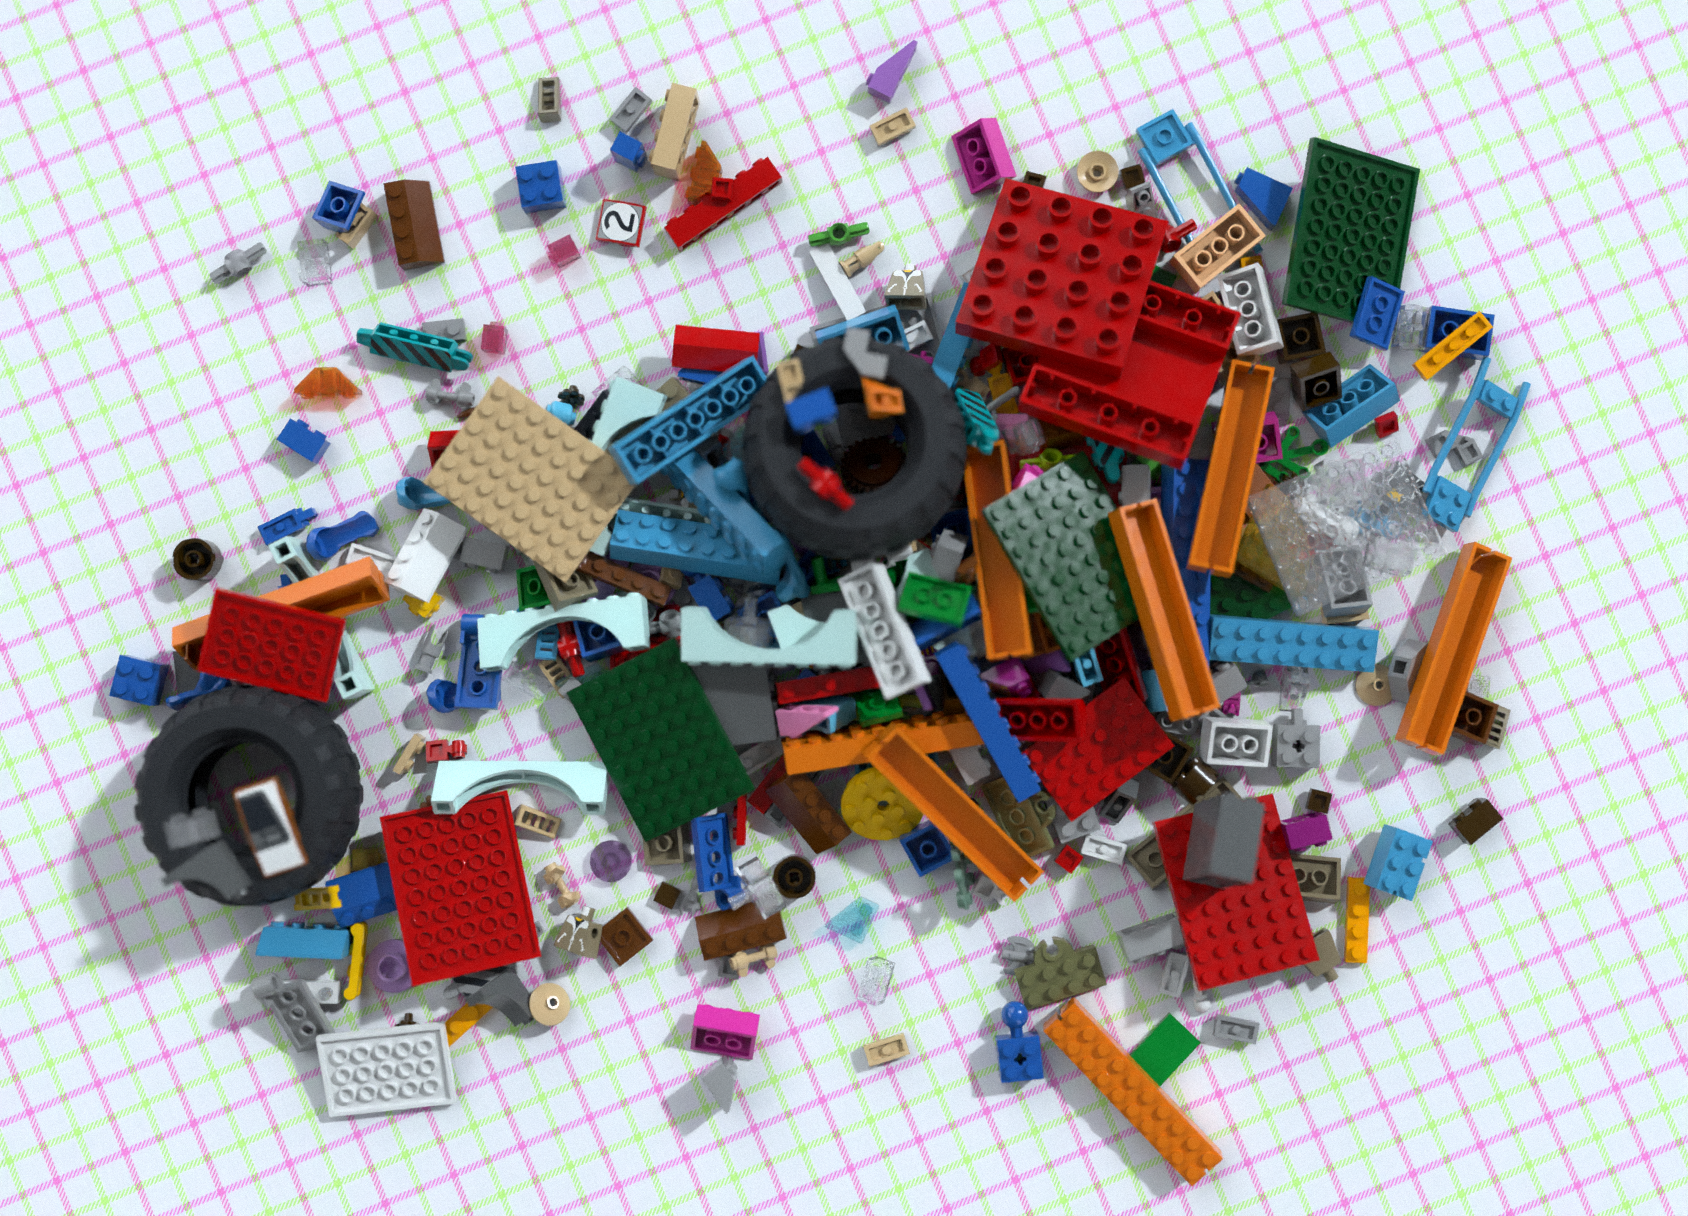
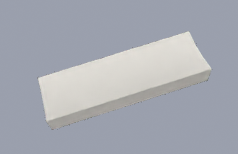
[838,561,931,700]

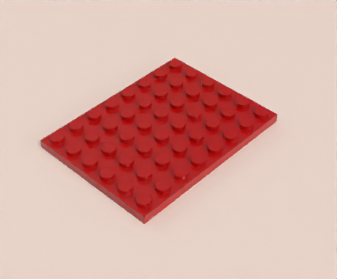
[380,790,542,987]
[1152,793,1320,991]

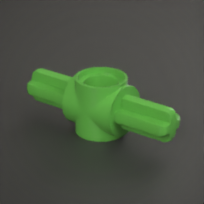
[808,222,870,247]

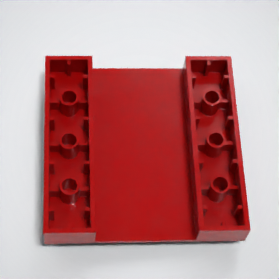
[955,178,1169,379]
[1018,281,1242,470]

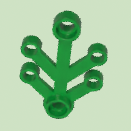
[1259,426,1328,482]

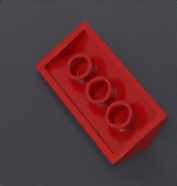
[672,325,760,372]

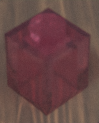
[547,234,581,268]
[481,322,508,355]

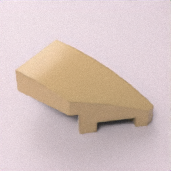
[776,359,803,403]

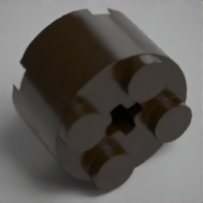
[172,538,224,581]
[1170,756,1219,806]
[773,854,816,899]

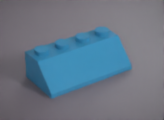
[815,304,910,351]
[1301,364,1400,448]
[256,921,353,959]

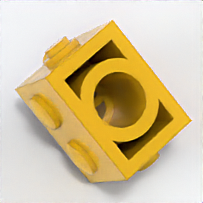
[402,591,445,619]

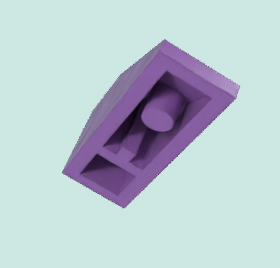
[866,40,918,103]

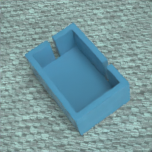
[1364,824,1433,901]

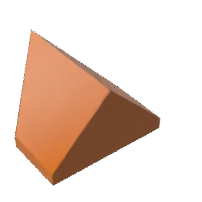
[862,376,904,418]

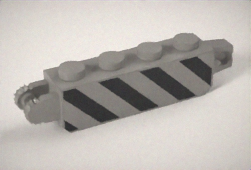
[443,921,545,1000]

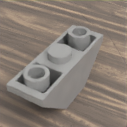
[1125,181,1157,218]
[1388,639,1428,703]

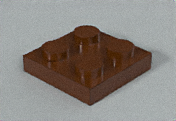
[600,907,654,967]

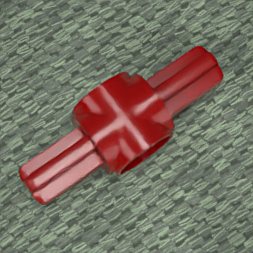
[1161,219,1197,253]
[798,458,853,511]
[557,621,585,678]

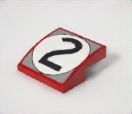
[595,199,647,248]

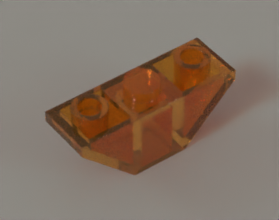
[685,140,723,206]
[294,367,362,399]

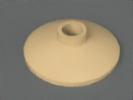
[1077,151,1119,193]
[1355,664,1392,706]
[529,983,570,1026]

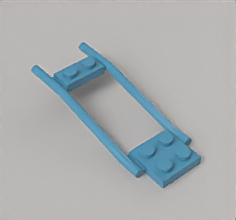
[1136,109,1263,254]
[1421,357,1531,532]

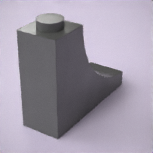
[160,840,252,899]
[466,967,534,1027]

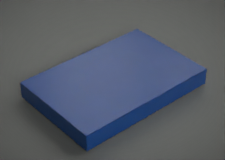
[1349,276,1405,351]

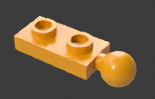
[987,363,1019,414]

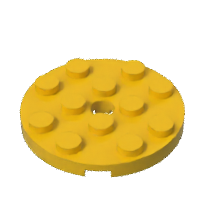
[841,767,924,840]

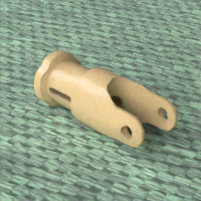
[839,241,884,278]

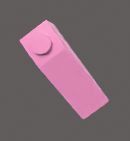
[775,704,839,739]

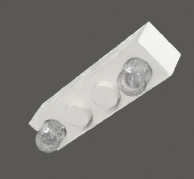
[253,979,342,1004]

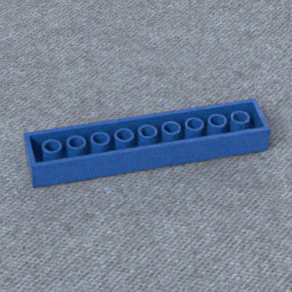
[1161,458,1210,668]

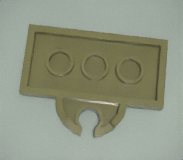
[980,776,1057,857]
[1014,937,1107,1010]

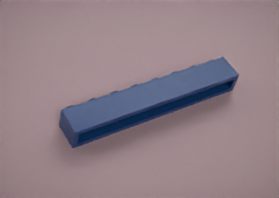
[934,640,1041,803]

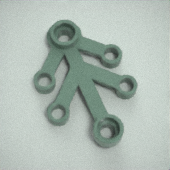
[949,839,975,910]

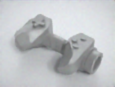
[426,378,475,409]

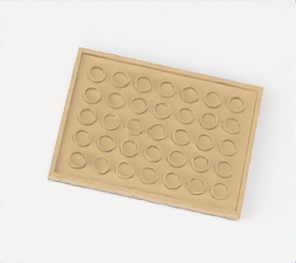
[423,376,636,583]

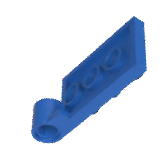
[454,614,502,710]
[691,812,745,910]

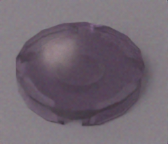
[590,840,633,882]

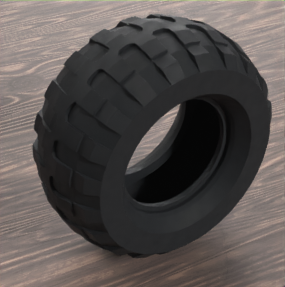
[742,337,966,560]
[134,685,364,907]

